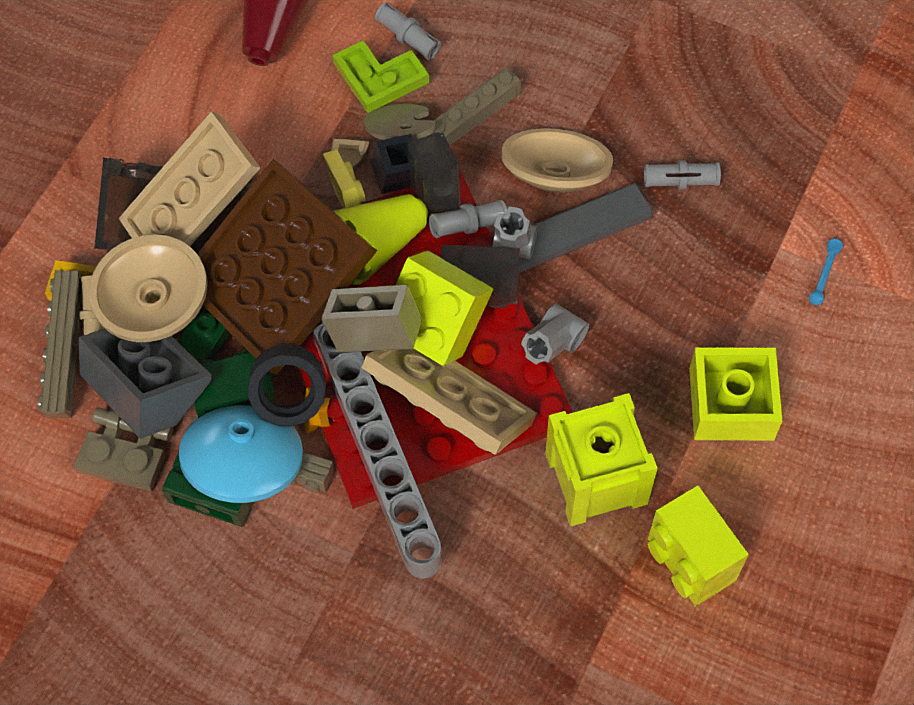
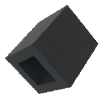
[370,134,423,194]

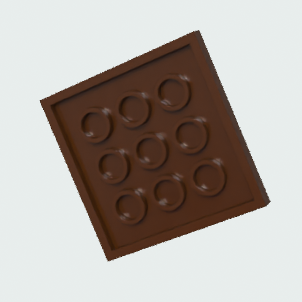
[197,159,378,375]

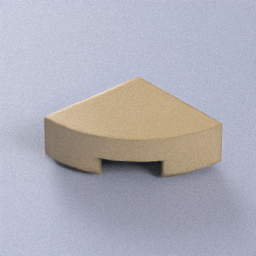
[331,138,370,171]

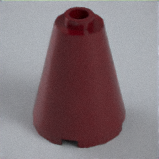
[242,0,309,66]

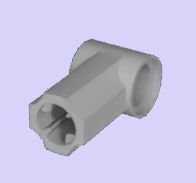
[492,206,538,260]
[521,303,590,365]

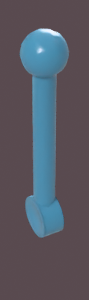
[809,238,843,306]

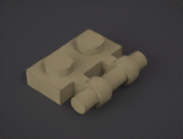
[74,408,173,492]

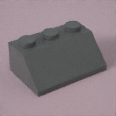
[79,328,211,439]

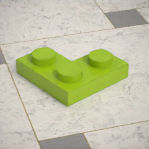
[332,40,430,113]

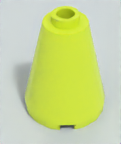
[334,194,428,285]

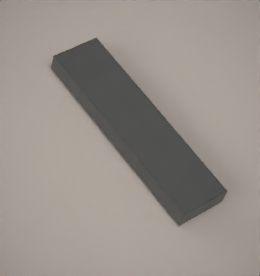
[508,183,653,274]

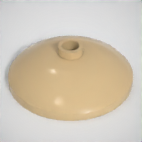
[501,128,613,193]
[89,235,207,342]

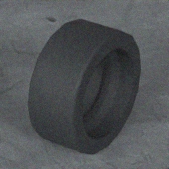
[247,344,326,427]

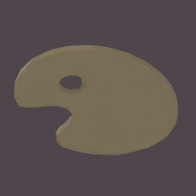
[363,103,436,140]

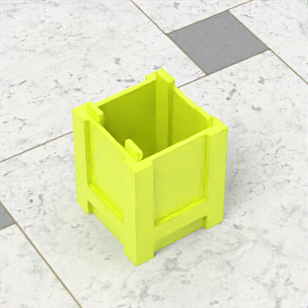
[545,393,658,527]

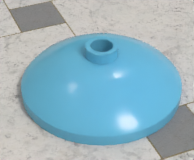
[179,405,303,503]

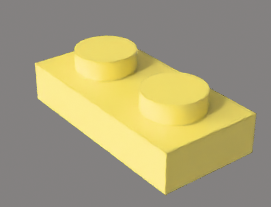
[323,150,366,209]

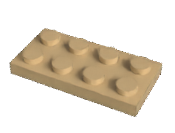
[118,111,260,246]
[361,349,537,455]

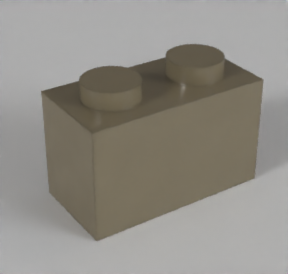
[322,285,422,352]

